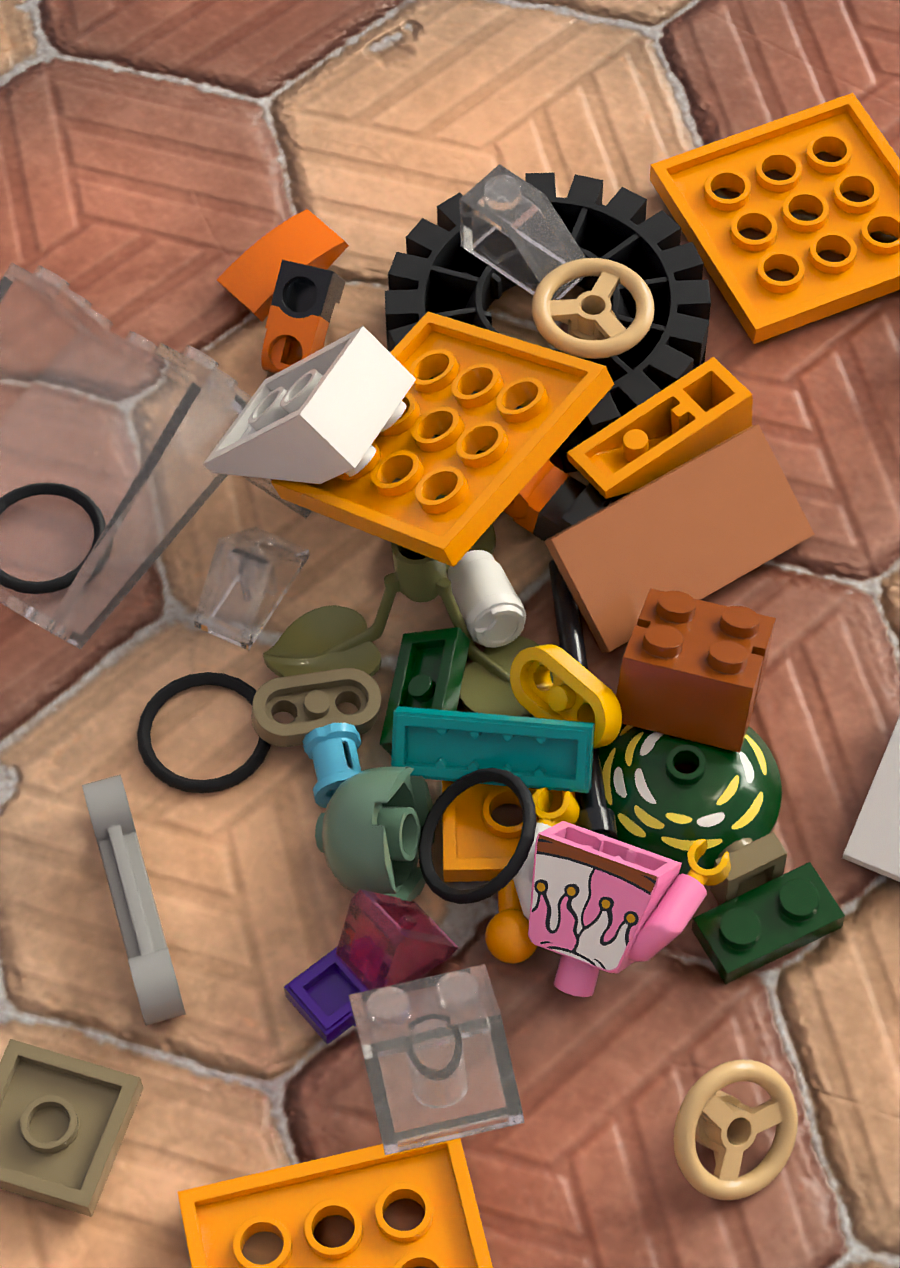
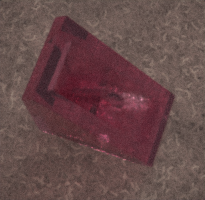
[335,889,459,1003]

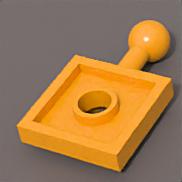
[442,780,576,964]

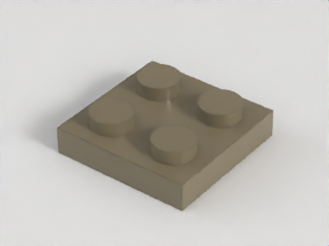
[0,1039,143,1217]

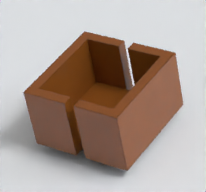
[616,588,776,753]

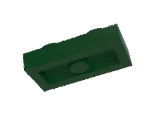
[380,627,470,756]
[691,862,845,985]

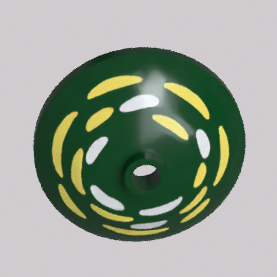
[599,724,782,875]

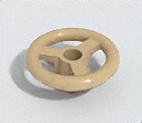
[532,258,655,359]
[673,1060,798,1201]

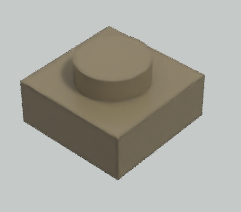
[710,832,787,905]

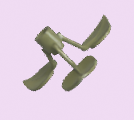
[263,495,553,717]

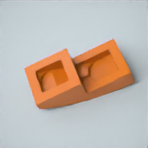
[217,209,349,322]

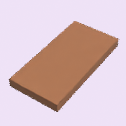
[544,424,815,653]

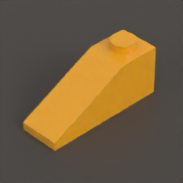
[567,357,753,499]

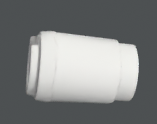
[448,550,526,648]

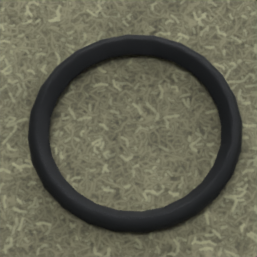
[0,482,107,594]
[137,672,271,793]
[418,768,536,904]

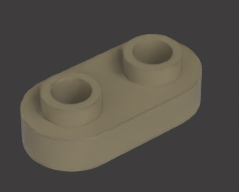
[251,668,381,747]

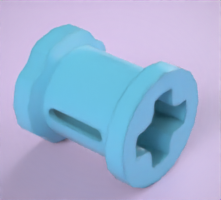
[302,723,361,808]

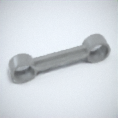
[82,774,186,1026]

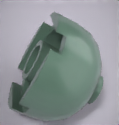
[315,767,435,902]

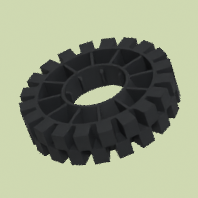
[385,172,711,473]

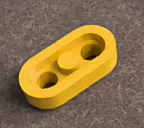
[510,644,622,749]

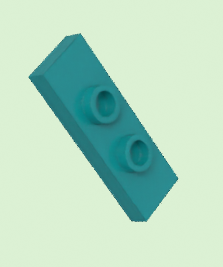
[391,706,595,793]

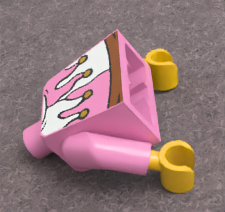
[513,787,731,997]

